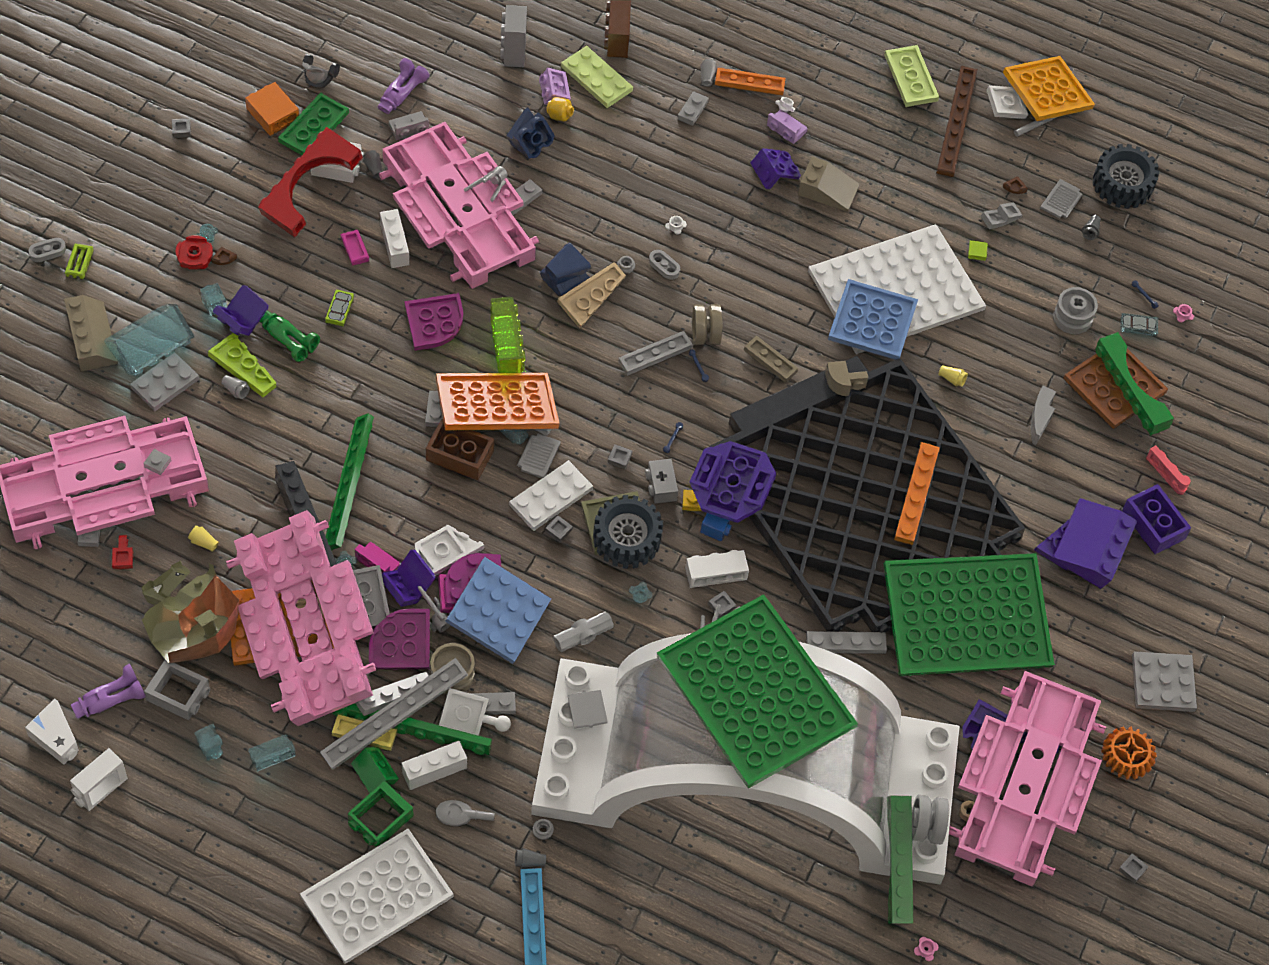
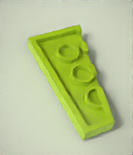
[208,333,276,397]

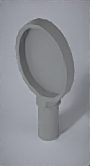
[436,800,495,826]

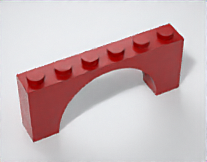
[258,127,363,237]

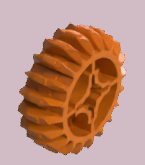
[1101,726,1157,780]

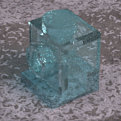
[194,724,223,761]

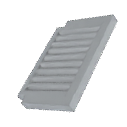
[1040,179,1083,219]
[517,433,561,478]

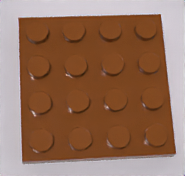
[1063,349,1168,429]

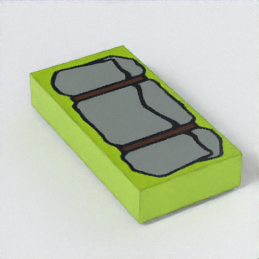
[325,290,354,327]

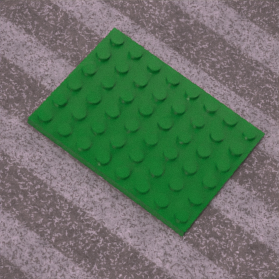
[883,553,1055,676]
[657,594,858,789]

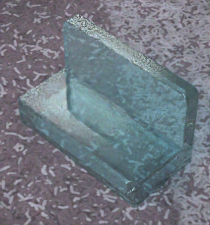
[248,735,296,771]

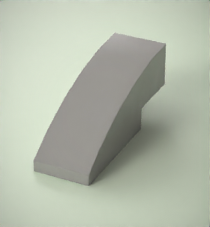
[1031,385,1056,445]

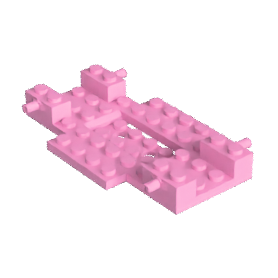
[379,122,539,289]
[0,416,209,549]
[226,510,376,726]
[949,671,1106,887]

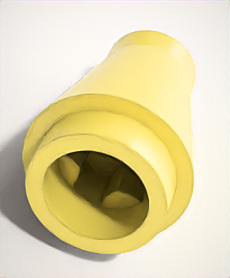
[939,365,968,387]
[188,525,219,552]

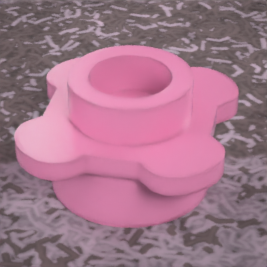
[1173,304,1194,323]
[914,937,939,961]

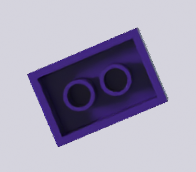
[1122,484,1191,554]

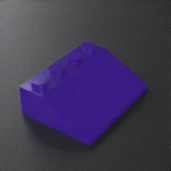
[1052,498,1137,589]

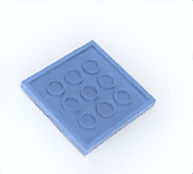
[828,279,918,360]
[445,557,551,664]

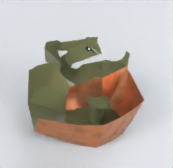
[141,561,239,663]

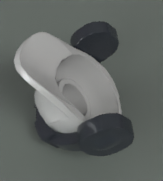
[302,54,340,89]

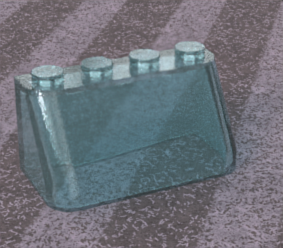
[104,304,195,376]

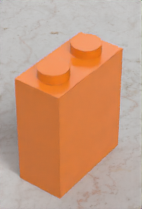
[245,82,299,136]

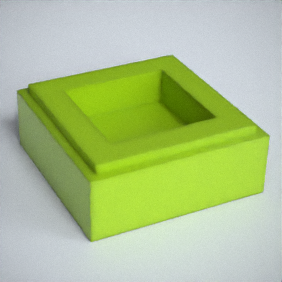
[968,240,988,261]

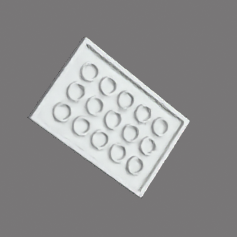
[300,829,454,964]

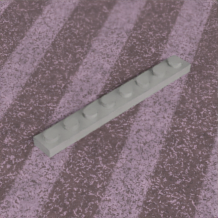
[320,658,468,770]

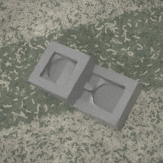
[980,202,1022,229]

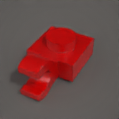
[112,535,133,569]

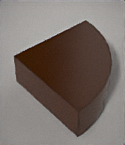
[1003,176,1028,194]
[211,247,237,265]

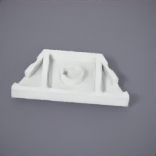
[415,525,484,576]

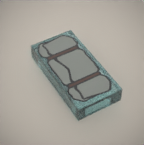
[1121,313,1158,336]

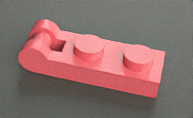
[1146,445,1191,495]

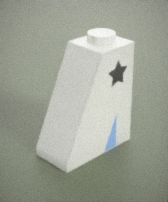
[25,699,78,764]

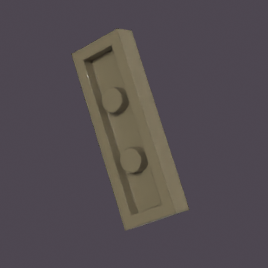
[744,336,798,383]

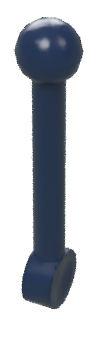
[1132,280,1159,309]
[689,349,709,382]
[663,422,683,453]

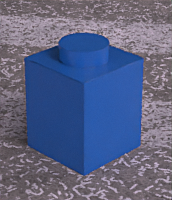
[700,513,732,542]

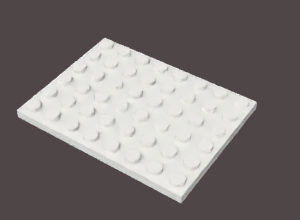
[808,224,986,354]

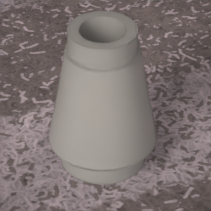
[700,59,717,86]
[221,375,250,399]

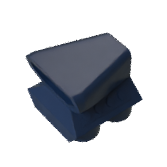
[506,107,555,160]
[539,243,591,296]

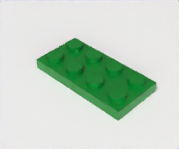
[278,93,349,155]

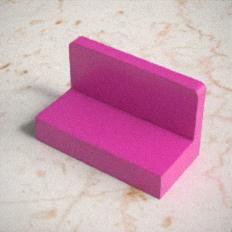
[355,542,400,573]

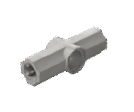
[553,611,614,652]

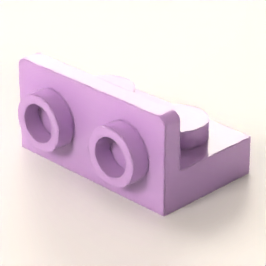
[539,68,571,105]
[767,110,807,144]

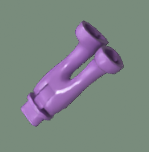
[377,58,429,114]
[71,664,146,719]

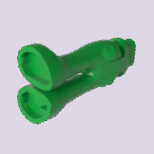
[259,310,320,362]

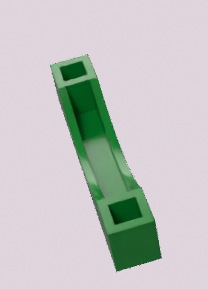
[1095,332,1174,435]
[887,795,913,924]

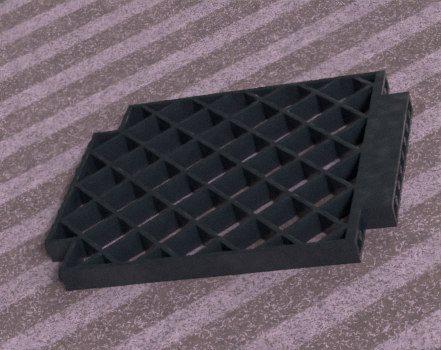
[709,356,1025,633]

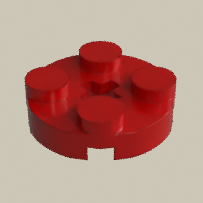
[175,235,213,269]

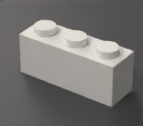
[380,209,409,268]
[685,550,749,588]
[402,741,467,790]

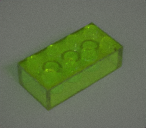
[490,297,525,373]

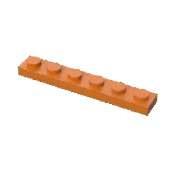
[894,442,940,545]

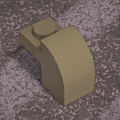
[825,361,868,396]

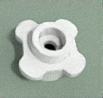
[775,97,795,112]
[665,216,687,234]

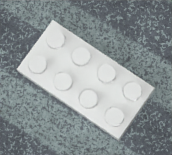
[509,460,593,531]

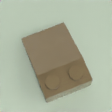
[798,156,860,212]

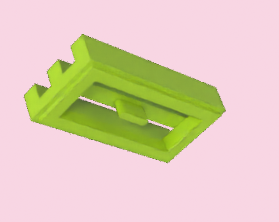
[65,243,94,279]

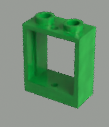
[348,781,414,847]

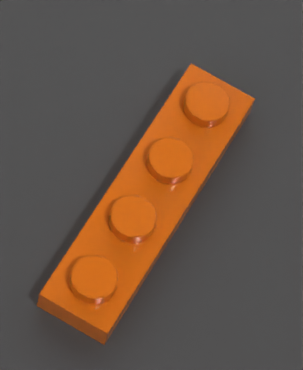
[715,68,786,95]

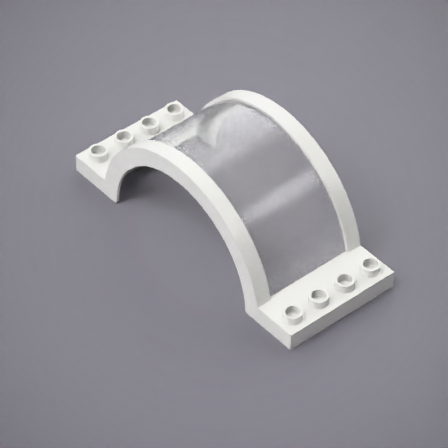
[531,633,959,885]

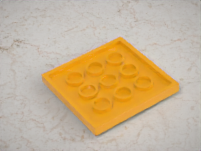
[1003,56,1095,121]

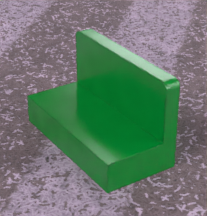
[351,747,399,793]

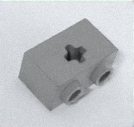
[645,459,678,504]

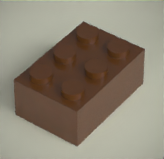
[604,0,631,58]
[426,419,494,481]

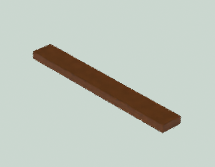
[936,66,978,177]

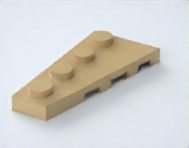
[557,262,626,328]

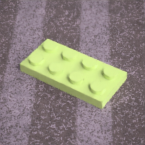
[884,45,939,107]
[561,46,633,108]

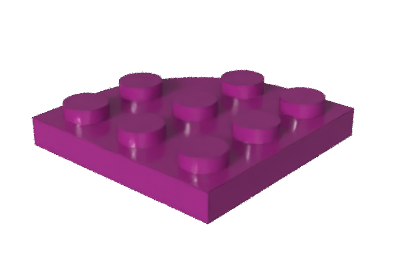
[405,293,463,351]
[444,553,501,607]
[369,609,430,669]

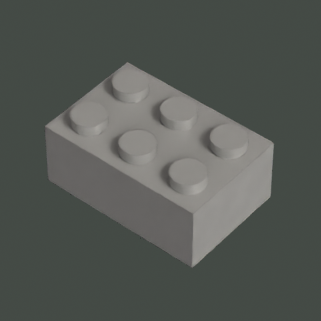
[500,5,527,67]

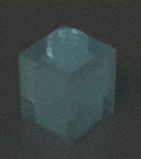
[200,283,227,316]

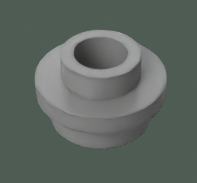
[617,256,635,273]
[533,819,554,840]

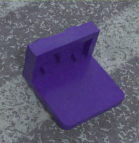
[750,148,801,189]
[213,285,269,336]
[382,550,435,607]

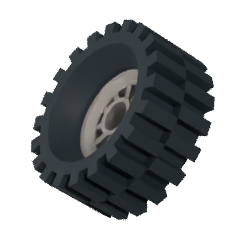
[1093,144,1159,209]
[593,495,663,569]

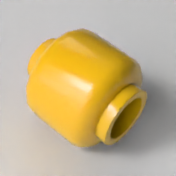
[547,97,574,122]

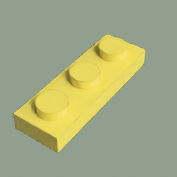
[332,715,397,751]

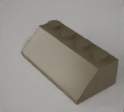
[64,295,118,372]

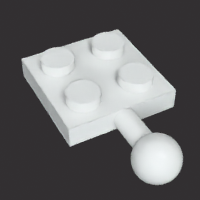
[986,86,1028,119]
[439,688,511,736]

